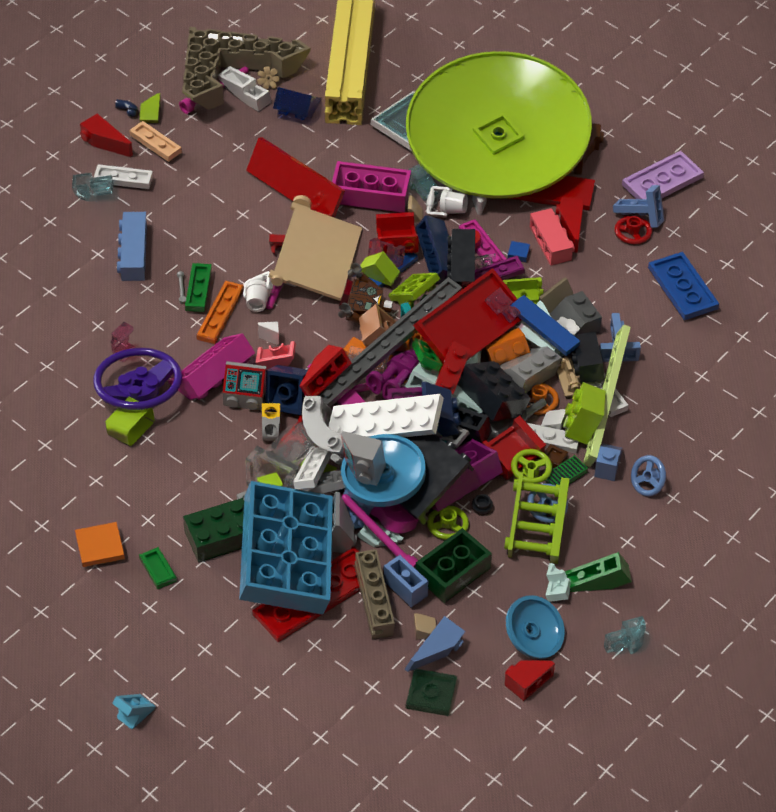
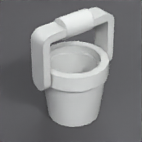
[426,186,468,218]
[243,271,273,312]

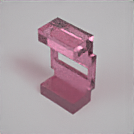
[367,238,405,267]
[111,322,135,362]

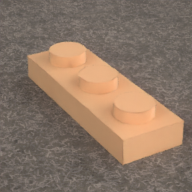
[129,121,182,162]

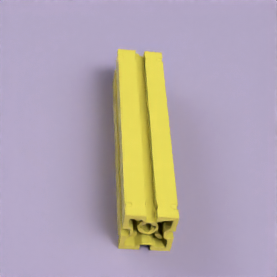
[325,0,375,125]

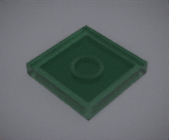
[406,669,457,716]

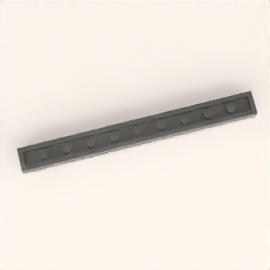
[318,277,463,407]

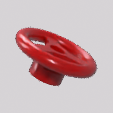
[614,216,652,245]

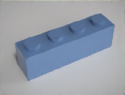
[117,212,147,281]

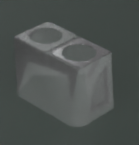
[265,422,317,474]

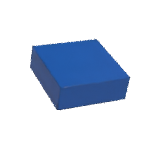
[507,241,530,262]

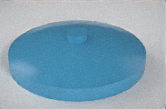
[341,434,426,507]

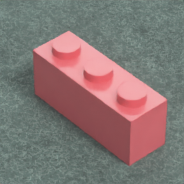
[529,208,575,266]

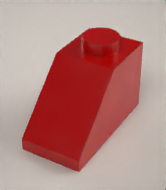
[505,660,555,701]

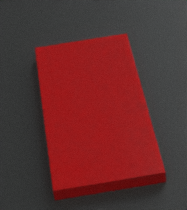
[413,268,521,362]

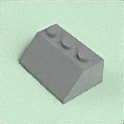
[500,346,562,393]

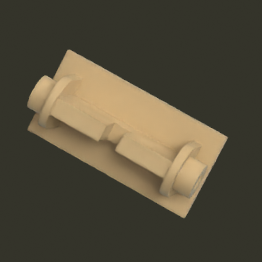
[557,357,582,397]

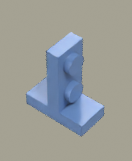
[613,185,664,227]
[600,313,641,362]

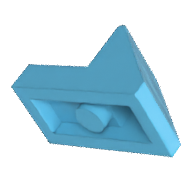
[112,694,156,729]

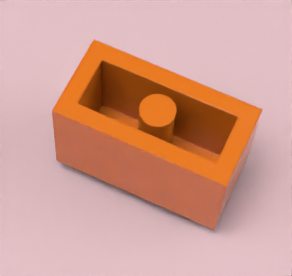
[484,328,530,365]

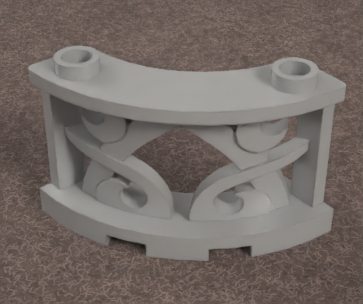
[302,396,345,467]

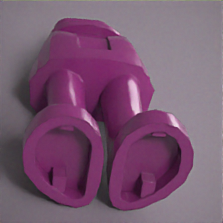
[366,348,420,399]

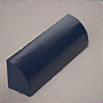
[415,215,449,284]

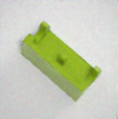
[503,277,544,304]

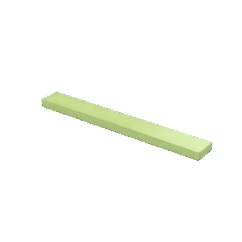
[583,324,631,467]

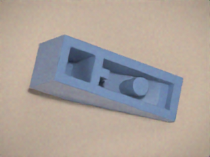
[404,616,466,672]

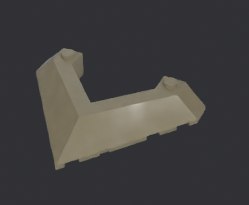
[182,26,311,110]

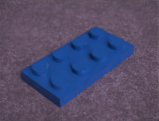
[648,252,719,320]

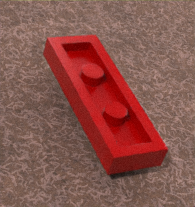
[434,341,471,394]

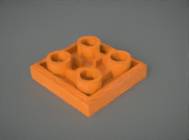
[75,522,125,567]

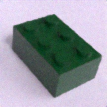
[183,498,244,563]
[416,528,492,603]

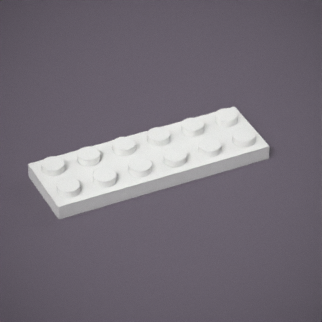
[328,394,444,437]

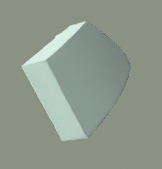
[357,521,403,547]
[545,563,571,602]

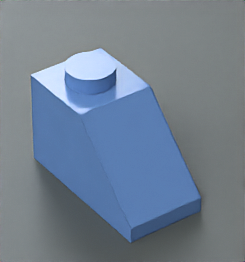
[594,444,623,481]

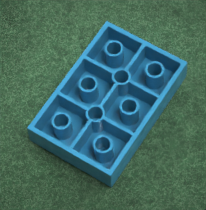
[239,481,333,614]

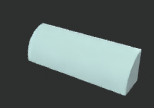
[405,363,484,414]

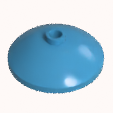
[506,595,565,659]

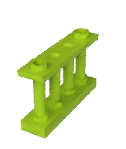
[504,472,569,564]

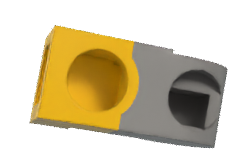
[262,403,281,441]

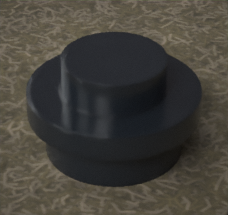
[472,494,493,514]

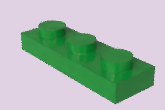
[185,263,212,312]
[411,338,442,371]

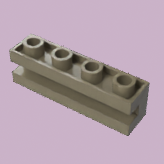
[354,549,395,639]

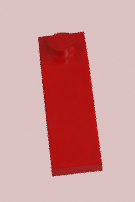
[80,113,133,157]
[555,197,584,253]
[299,345,352,396]

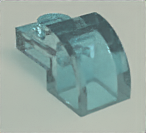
[408,164,439,201]
[72,173,113,201]
[604,616,646,654]

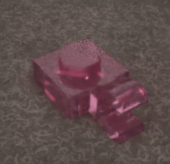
[485,288,521,323]

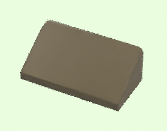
[539,277,573,314]

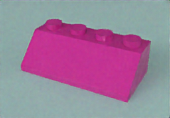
[332,161,411,213]
[168,333,255,400]

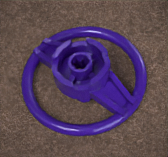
[93,348,182,410]

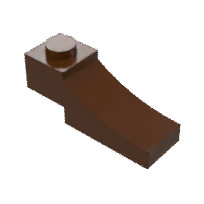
[574,123,604,175]

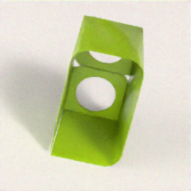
[105,397,155,446]

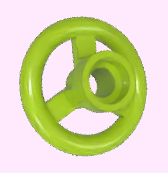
[511,449,552,484]
[427,505,469,540]

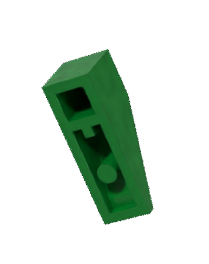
[565,552,632,592]

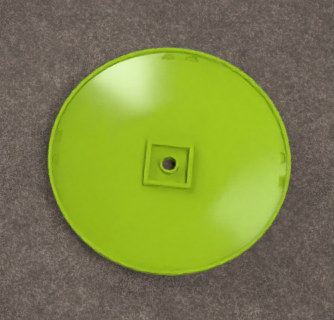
[406,51,592,198]

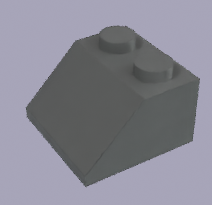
[550,291,602,334]

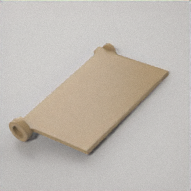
[268,195,362,301]

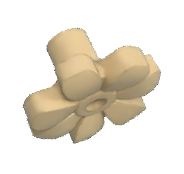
[257,67,279,90]

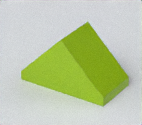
[360,251,400,286]

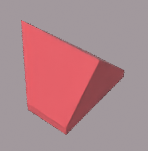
[255,341,296,369]

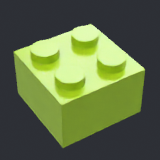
[563,382,606,444]

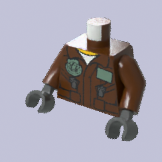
[338,263,393,325]

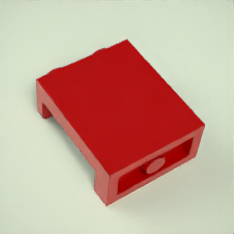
[376,212,418,254]
[482,416,546,480]

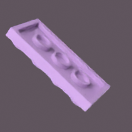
[622,151,704,199]

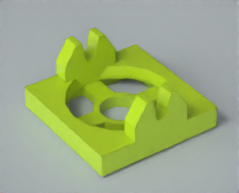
[388,273,440,309]

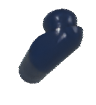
[115,99,138,117]

